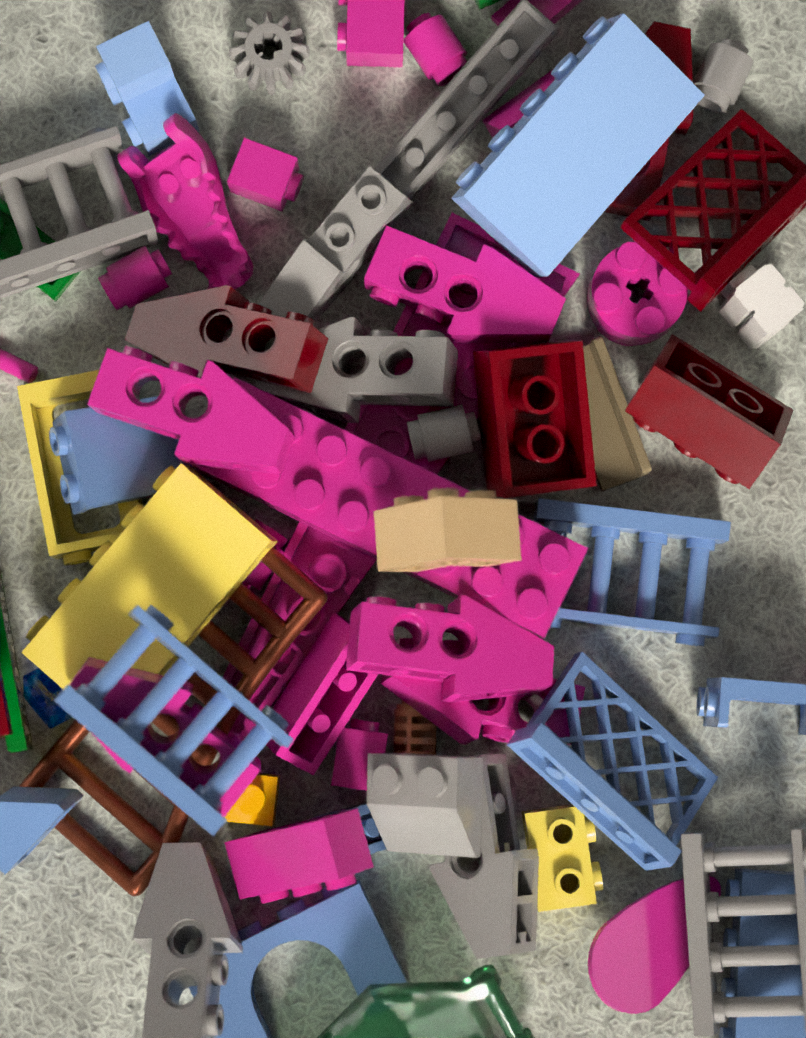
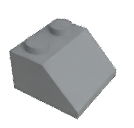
[366,753,483,858]

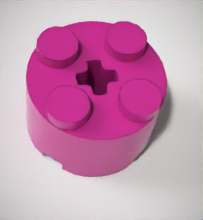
[587,241,688,346]

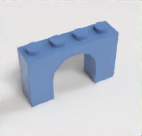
[189,880,411,1038]

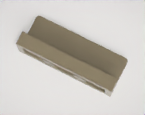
[583,336,652,492]

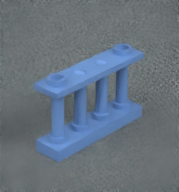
[533,498,731,646]
[53,605,294,836]

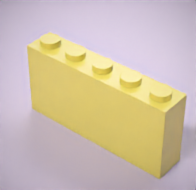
[21,463,278,689]

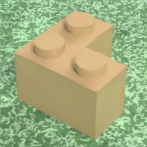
[374,488,521,572]

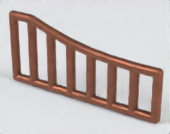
[19,546,327,896]

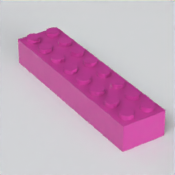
[192,377,588,640]

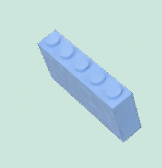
[451,13,705,277]

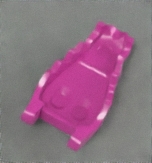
[117,113,254,289]

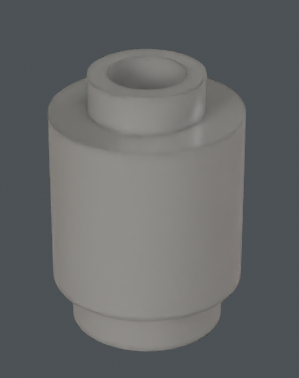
[693,39,753,114]
[407,405,480,462]

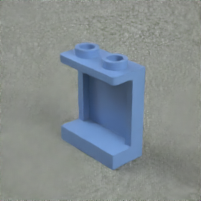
[49,396,192,515]
[696,677,806,735]

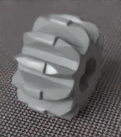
[229,11,310,95]

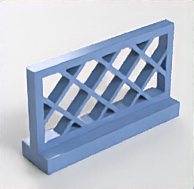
[507,652,718,871]

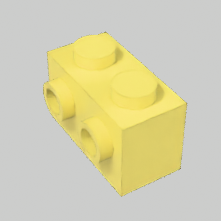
[521,804,603,912]

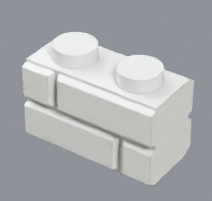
[719,264,805,350]

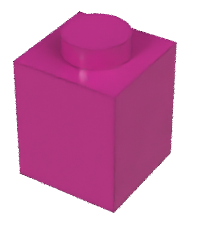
[227,138,304,212]
[331,718,388,791]

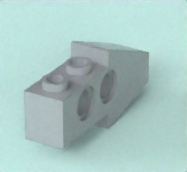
[258,166,414,338]
[255,317,458,423]
[429,754,539,959]
[133,842,243,1038]

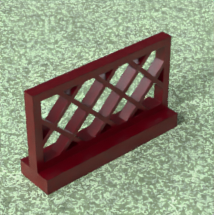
[620,109,806,312]

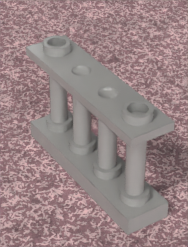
[0,126,159,299]
[681,827,806,1036]

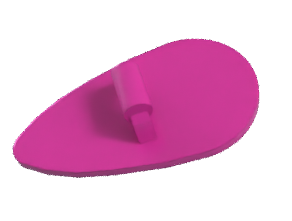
[588,876,721,1014]

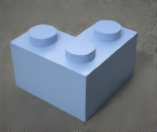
[95,21,200,156]

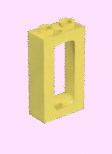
[17,370,143,566]

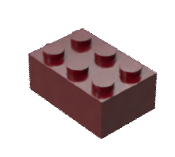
[625,334,794,489]
[473,341,597,499]

